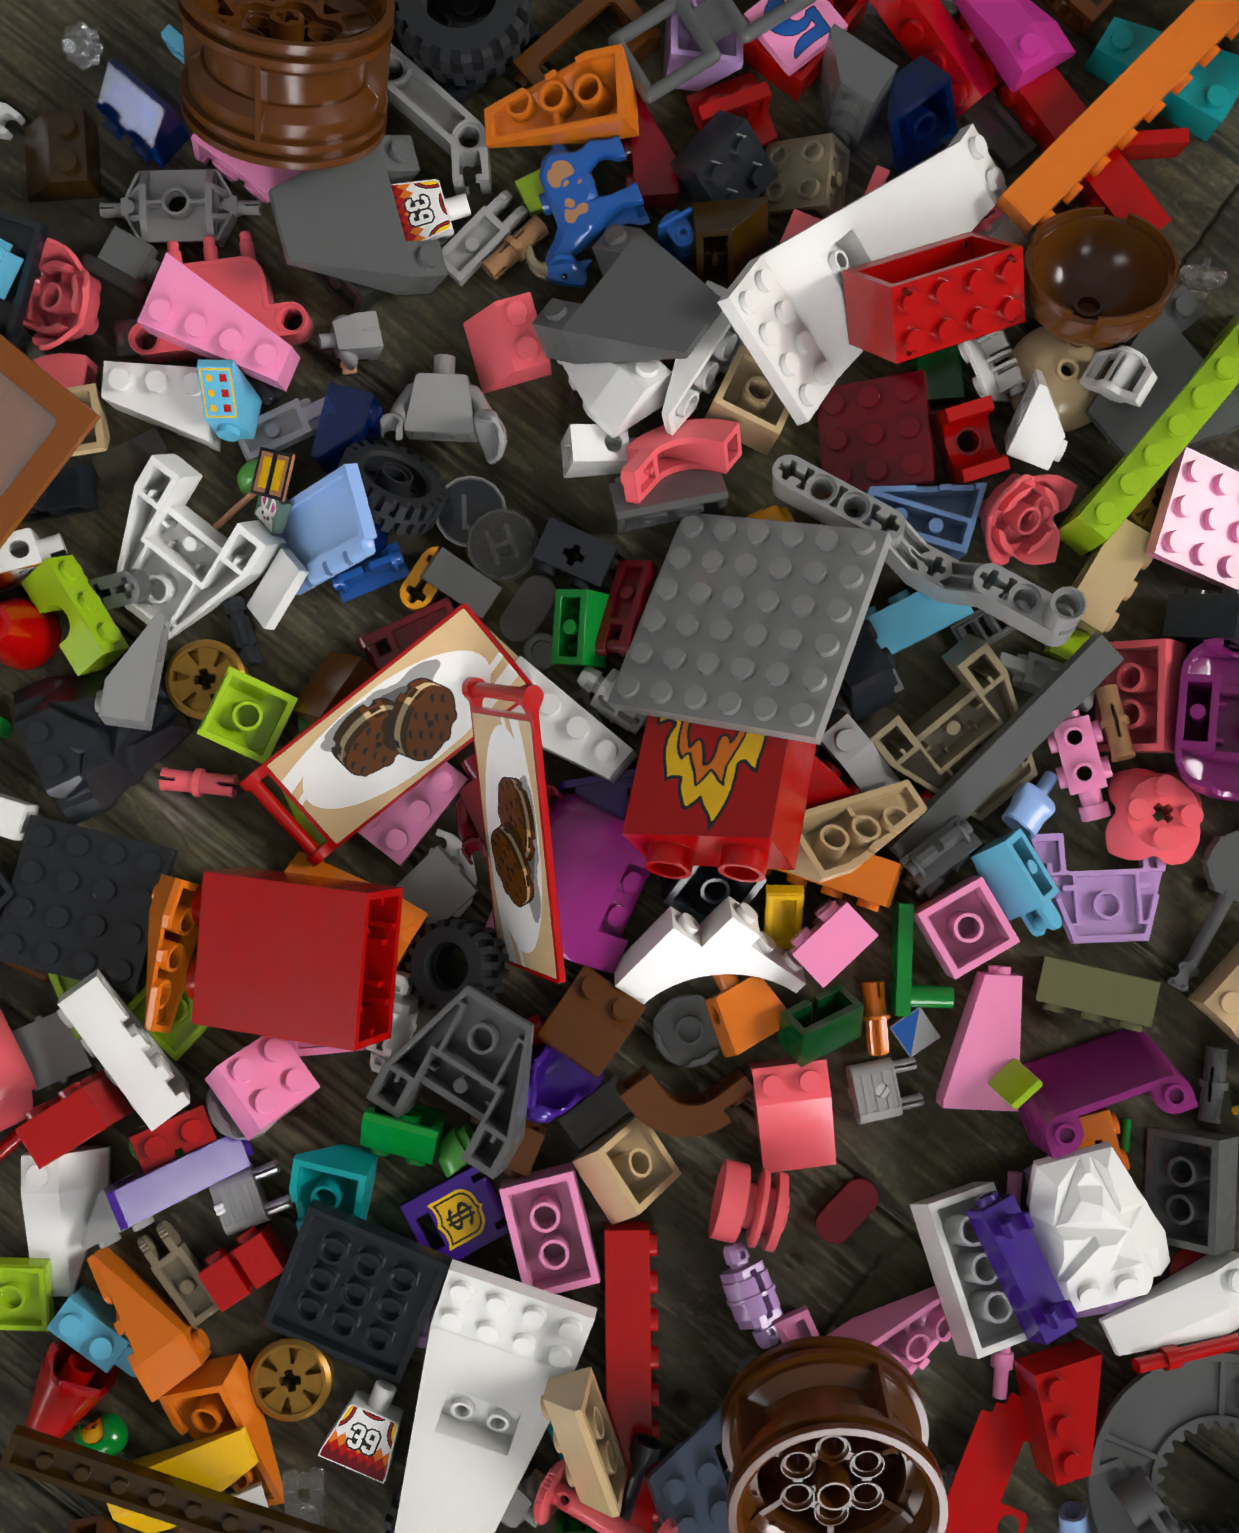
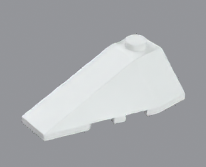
[556,360,672,438]
[21,1145,111,1297]
[1098,1251,1239,1356]

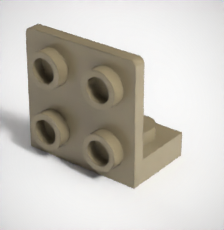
[761,133,851,218]

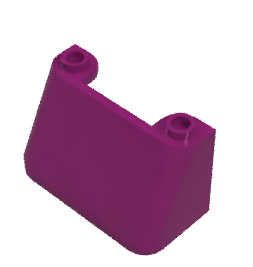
[1018,1028,1199,1159]

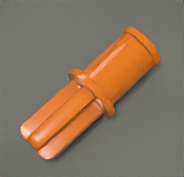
[861,981,890,1056]

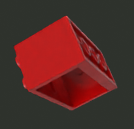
[842,232,1026,364]

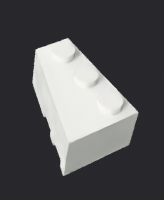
[101,361,221,452]

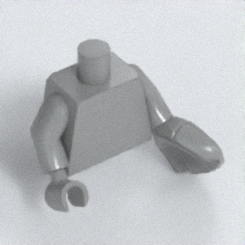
[380,354,507,464]

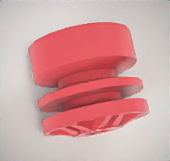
[708,1159,790,1253]

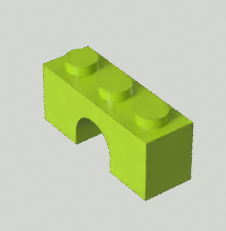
[21,555,130,676]

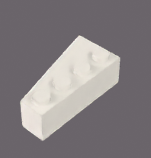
[511,655,637,784]
[57,969,190,1132]

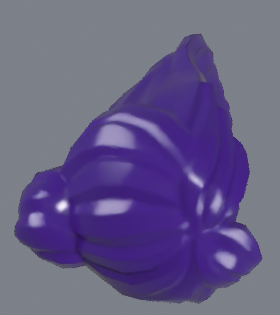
[526,1044,604,1123]

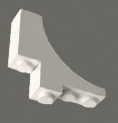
[614,896,806,1004]

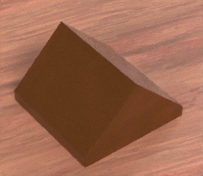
[292,651,376,724]

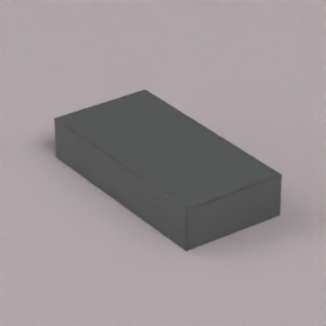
[420,546,502,618]

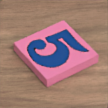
[743,0,848,77]

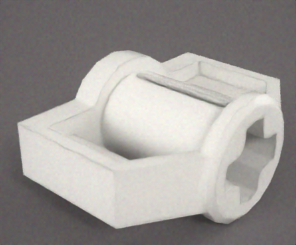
[1079,345,1158,408]

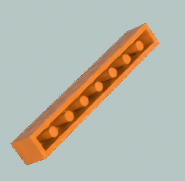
[995,0,1239,236]

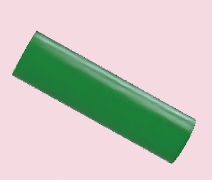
[1120,1118,1132,1153]

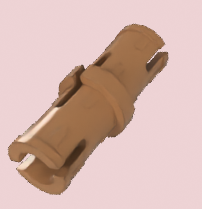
[480,215,549,281]
[1094,684,1136,762]

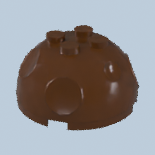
[1023,207,1179,348]

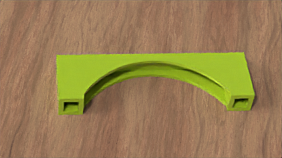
[1058,311,1239,556]

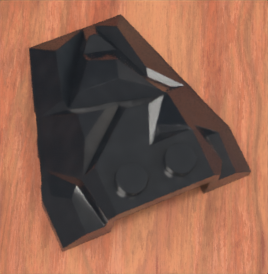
[13,665,194,825]

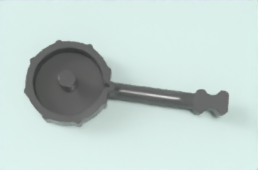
[1166,829,1239,992]

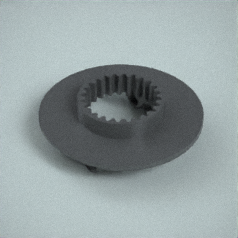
[1087,1351,1239,1533]

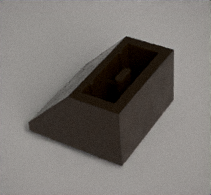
[693,197,768,289]

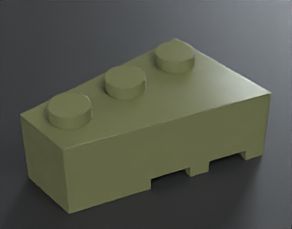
[1036,956,1161,1032]

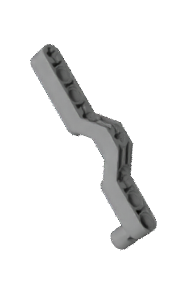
[772,455,1087,647]

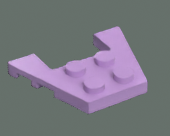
[1028,833,1167,944]

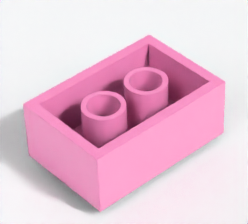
[499,1162,601,1294]

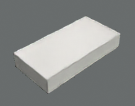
[247,548,309,630]

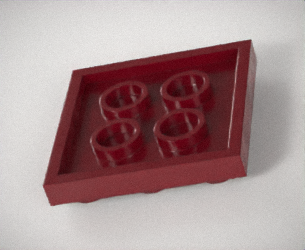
[817,370,937,499]

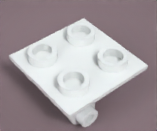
[958,329,1026,403]

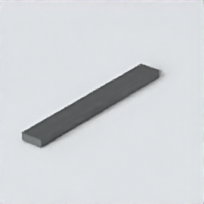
[885,632,1124,860]

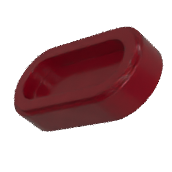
[815,1176,879,1244]

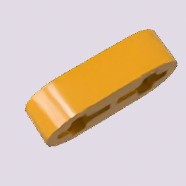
[400,547,441,612]

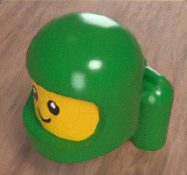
[72,1412,128,1456]

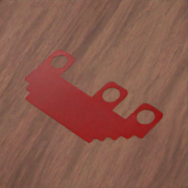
[945,1393,1031,1533]

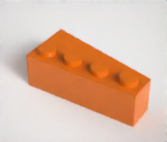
[766,855,904,912]

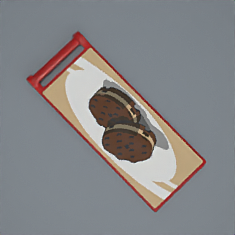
[238,603,534,867]
[461,677,566,984]

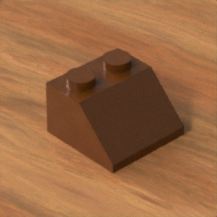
[536,965,646,1079]

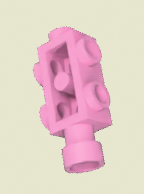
[1047,709,1113,822]

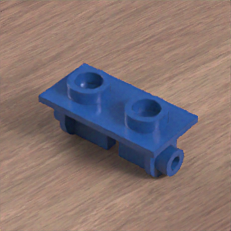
[657,207,694,266]
[331,541,410,603]

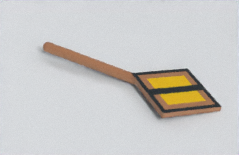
[212,447,296,530]

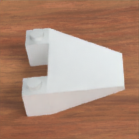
[116,454,287,640]

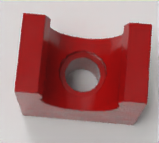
[930,395,1011,485]

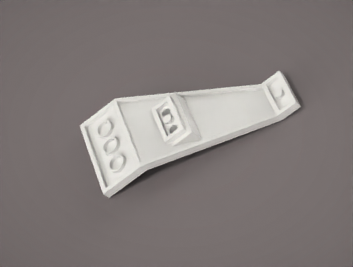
[717,123,1007,426]
[394,1259,597,1533]

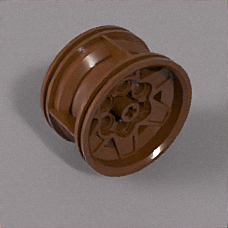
[177,0,395,170]
[720,1336,949,1533]

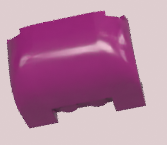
[1175,638,1239,802]
[549,793,650,974]

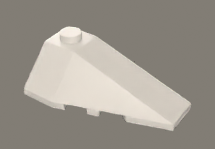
[661,280,746,435]

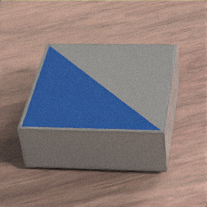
[888,1007,941,1058]

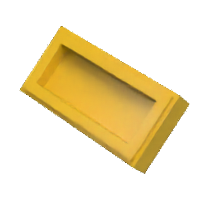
[763,885,804,949]

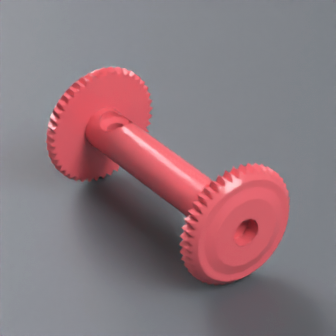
[533,1459,678,1533]

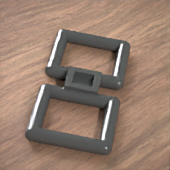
[608,0,817,104]

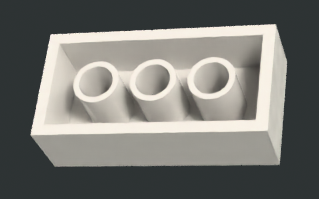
[909,1181,1027,1359]

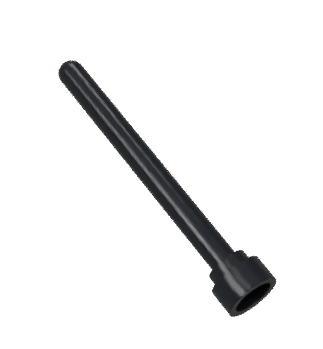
[620,1433,662,1521]

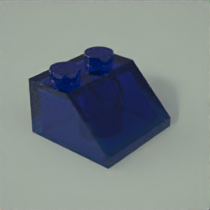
[887,55,957,175]
[96,57,190,169]
[311,382,385,473]

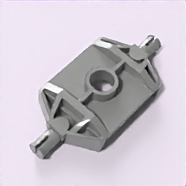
[99,169,262,247]

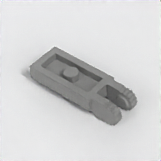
[441,190,529,287]

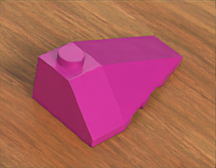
[953,0,1076,93]

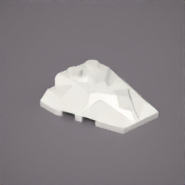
[1026,1141,1170,1312]

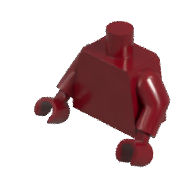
[456,753,565,865]

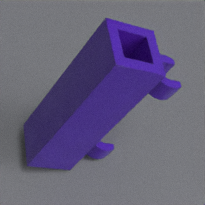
[965,1191,1079,1345]

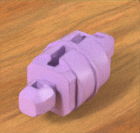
[720,1241,783,1349]

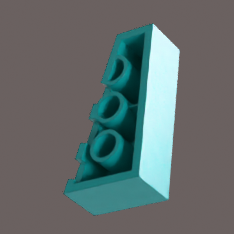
[1083,17,1239,142]

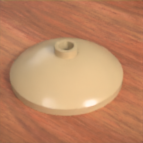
[1004,326,1112,432]

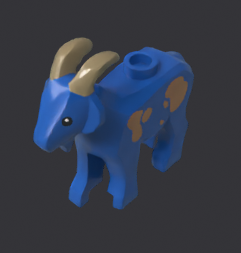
[525,135,651,288]

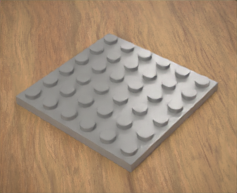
[607,513,892,745]

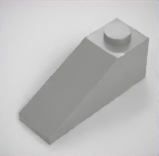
[95,613,171,731]
[820,708,900,793]

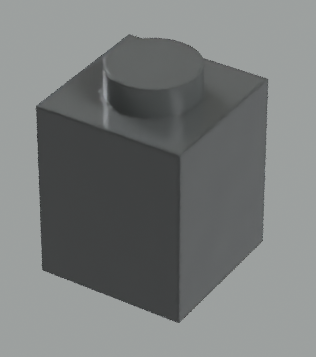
[97,226,163,291]

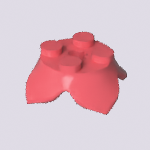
[23,238,101,351]
[978,473,1078,566]
[1105,768,1204,865]

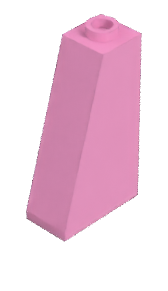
[936,965,1023,1112]

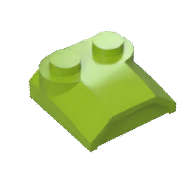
[196,666,298,763]

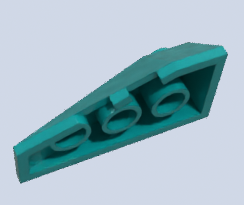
[289,1144,378,1233]

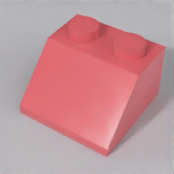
[463,292,552,394]

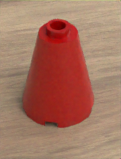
[0,598,62,671]
[25,1341,119,1439]

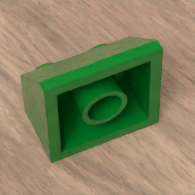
[360,1102,448,1166]

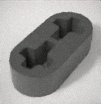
[88,569,152,610]

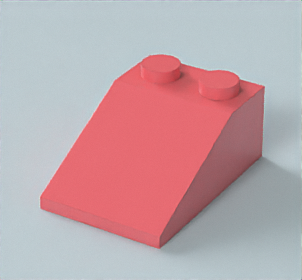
[748,1056,836,1173]

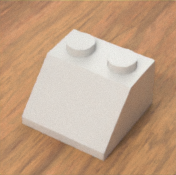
[1004,369,1068,470]

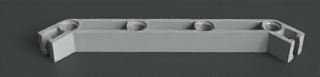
[387,43,492,196]

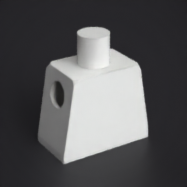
[561,424,638,478]

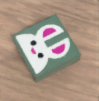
[254,495,292,535]

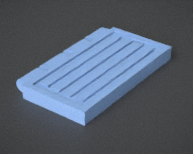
[279,463,377,595]

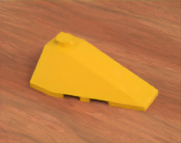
[107,1426,259,1533]

